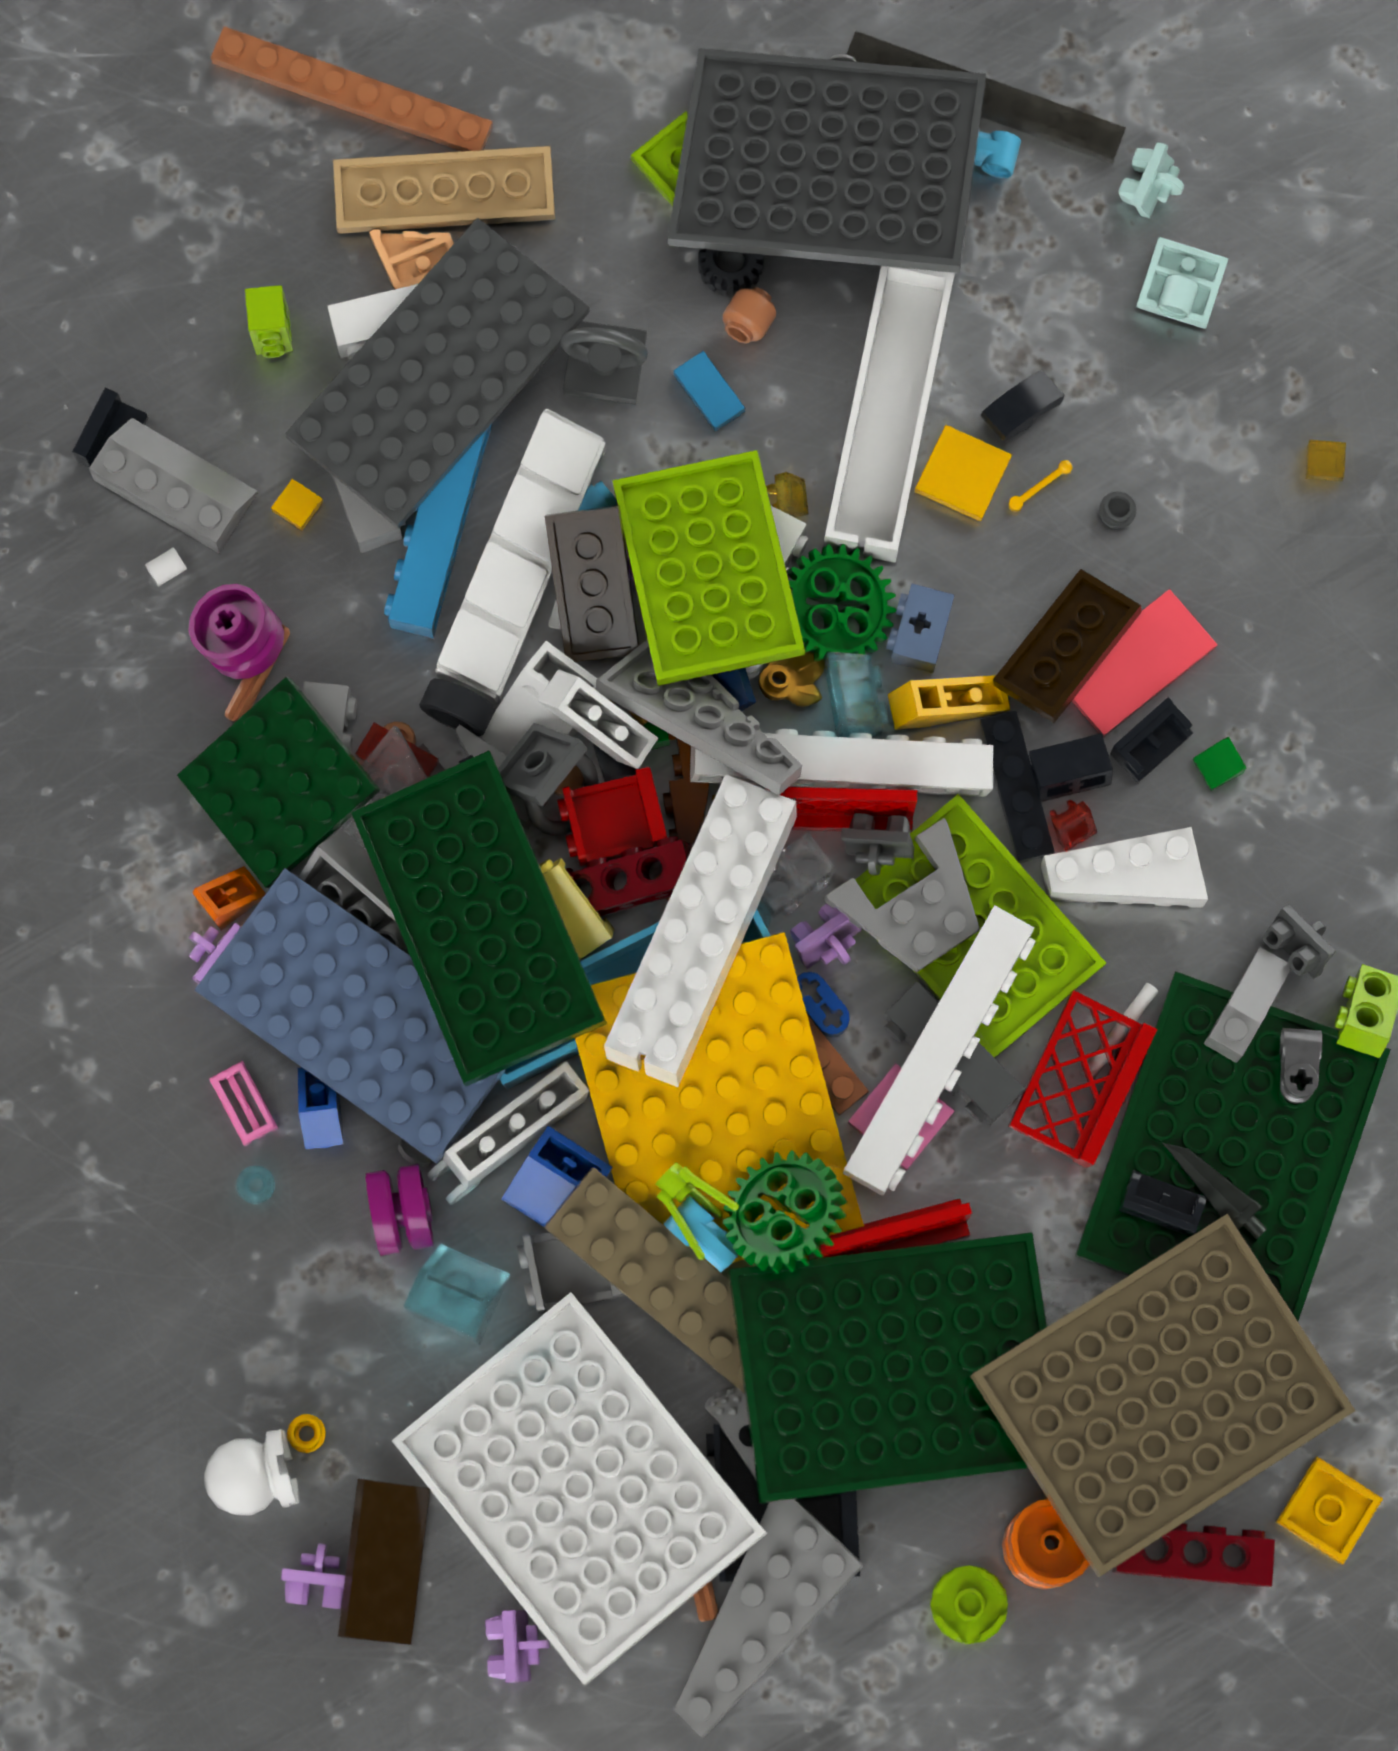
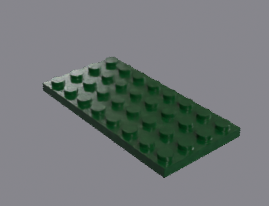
[351,750,607,1087]

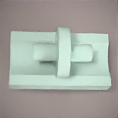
[1119,142,1184,218]

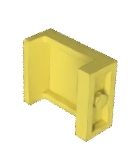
[539,858,615,960]

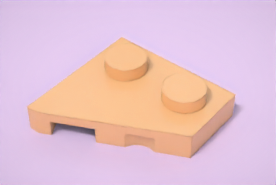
[369,230,454,289]

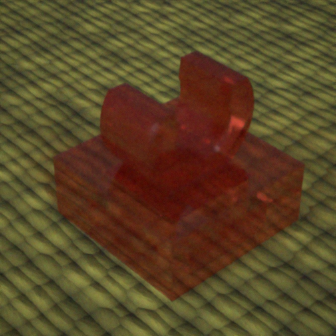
[1050,800,1098,851]

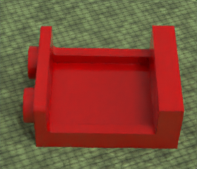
[557,767,667,867]

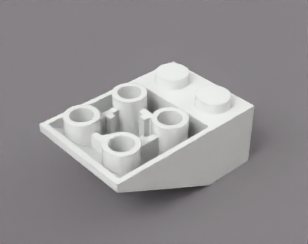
[479,641,597,756]

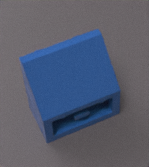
[501,1126,612,1227]

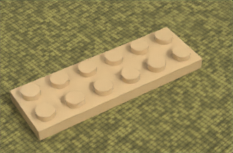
[333,146,555,234]

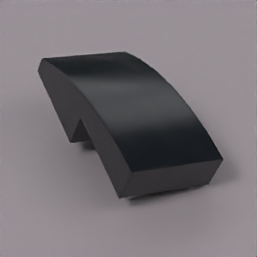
[980,370,1065,442]

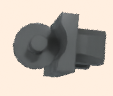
[841,813,915,875]
[1263,905,1336,979]

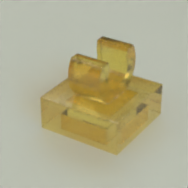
[766,472,809,518]

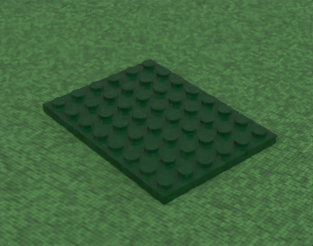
[1075,971,1391,1321]
[728,1232,1047,1504]

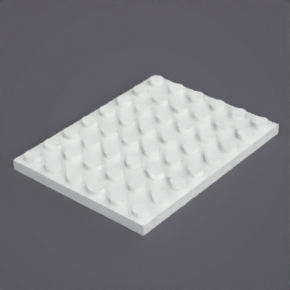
[392,1292,767,1685]

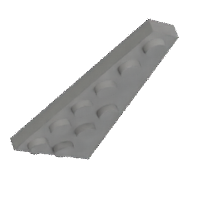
[595,640,802,796]
[674,1499,864,1738]

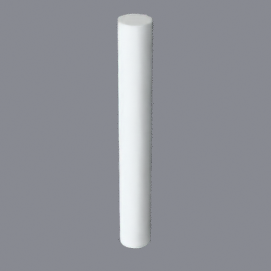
[1080,983,1159,1079]

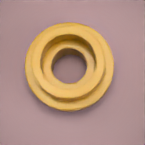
[287,1414,326,1453]

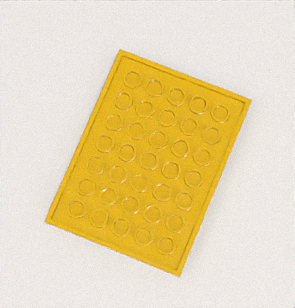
[575,932,864,1268]

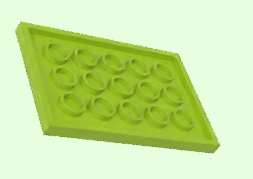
[612,450,805,686]
[855,794,1106,1058]

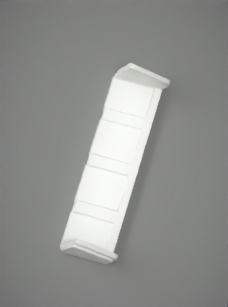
[435,409,606,704]

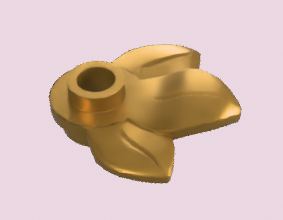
[758,652,826,707]

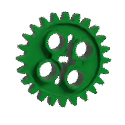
[786,544,897,665]
[723,1151,847,1273]

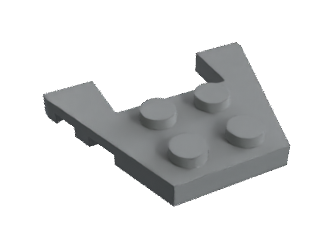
[823,818,980,973]

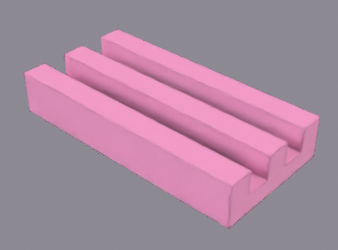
[209,1061,279,1146]

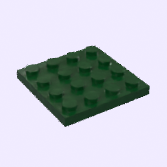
[177,677,381,889]

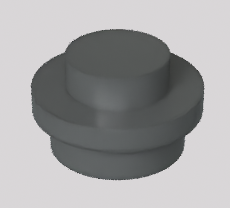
[1099,492,1136,529]

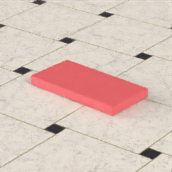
[1072,589,1218,738]

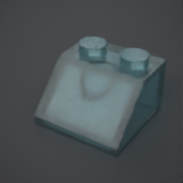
[825,652,888,738]

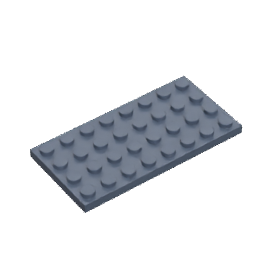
[195,868,506,1164]

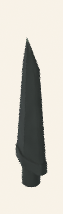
[1163,1143,1267,1239]

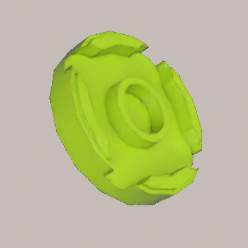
[930,1565,1008,1644]

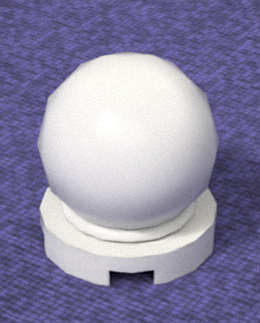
[204,1429,299,1515]

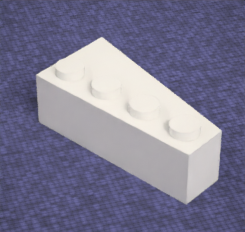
[1040,827,1208,908]

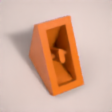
[192,866,266,931]

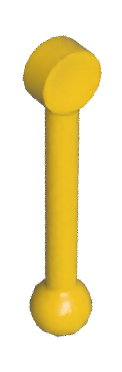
[1008,460,1073,512]

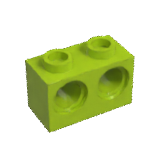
[245,285,293,358]
[1334,964,1398,1058]

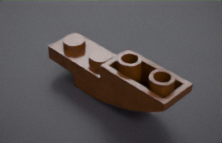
[663,733,709,848]

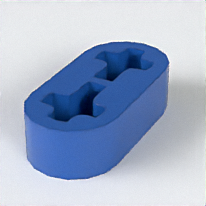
[797,972,850,1037]

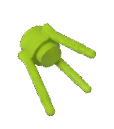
[656,1162,739,1260]

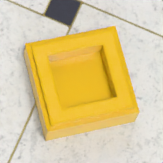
[271,479,323,531]

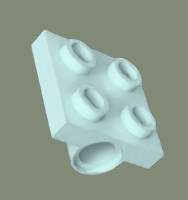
[1136,237,1229,329]

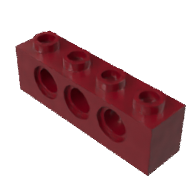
[565,836,692,917]
[1112,1523,1275,1587]

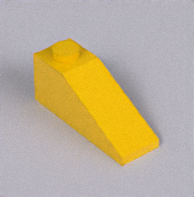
[887,675,1011,730]

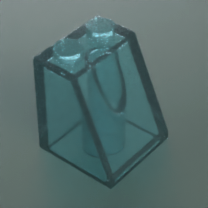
[403,1244,510,1345]

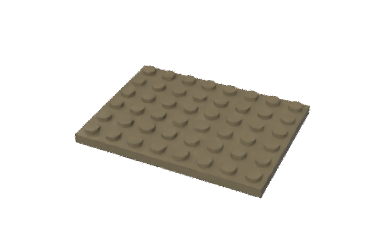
[970,1214,1356,1577]

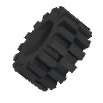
[698,249,764,296]

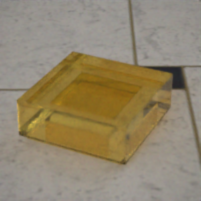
[1306,440,1346,481]

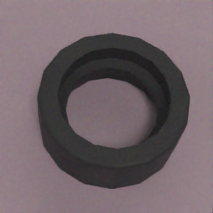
[419,678,495,737]

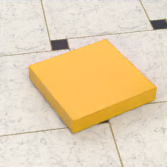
[914,425,1012,522]
[1275,1456,1383,1565]

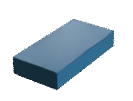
[673,351,745,432]

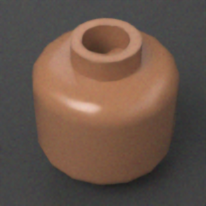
[722,287,776,344]

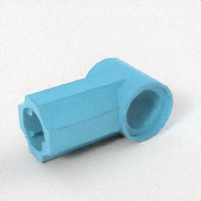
[975,131,1021,178]
[664,1195,738,1272]

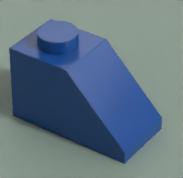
[298,1067,343,1149]

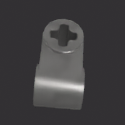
[1280,1028,1322,1104]

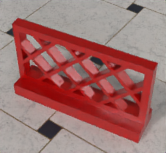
[765,787,917,833]
[1008,990,1158,1168]
[818,1198,972,1258]

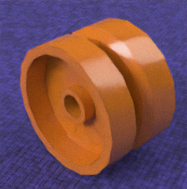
[1002,1499,1089,1590]

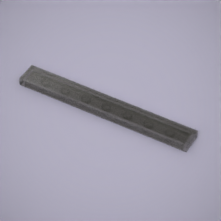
[846,31,1126,164]

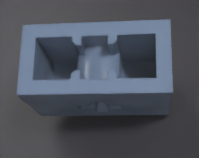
[886,583,954,673]

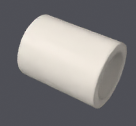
[145,547,187,587]

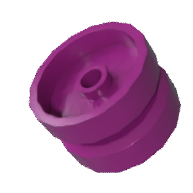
[188,584,284,679]
[365,1164,434,1256]

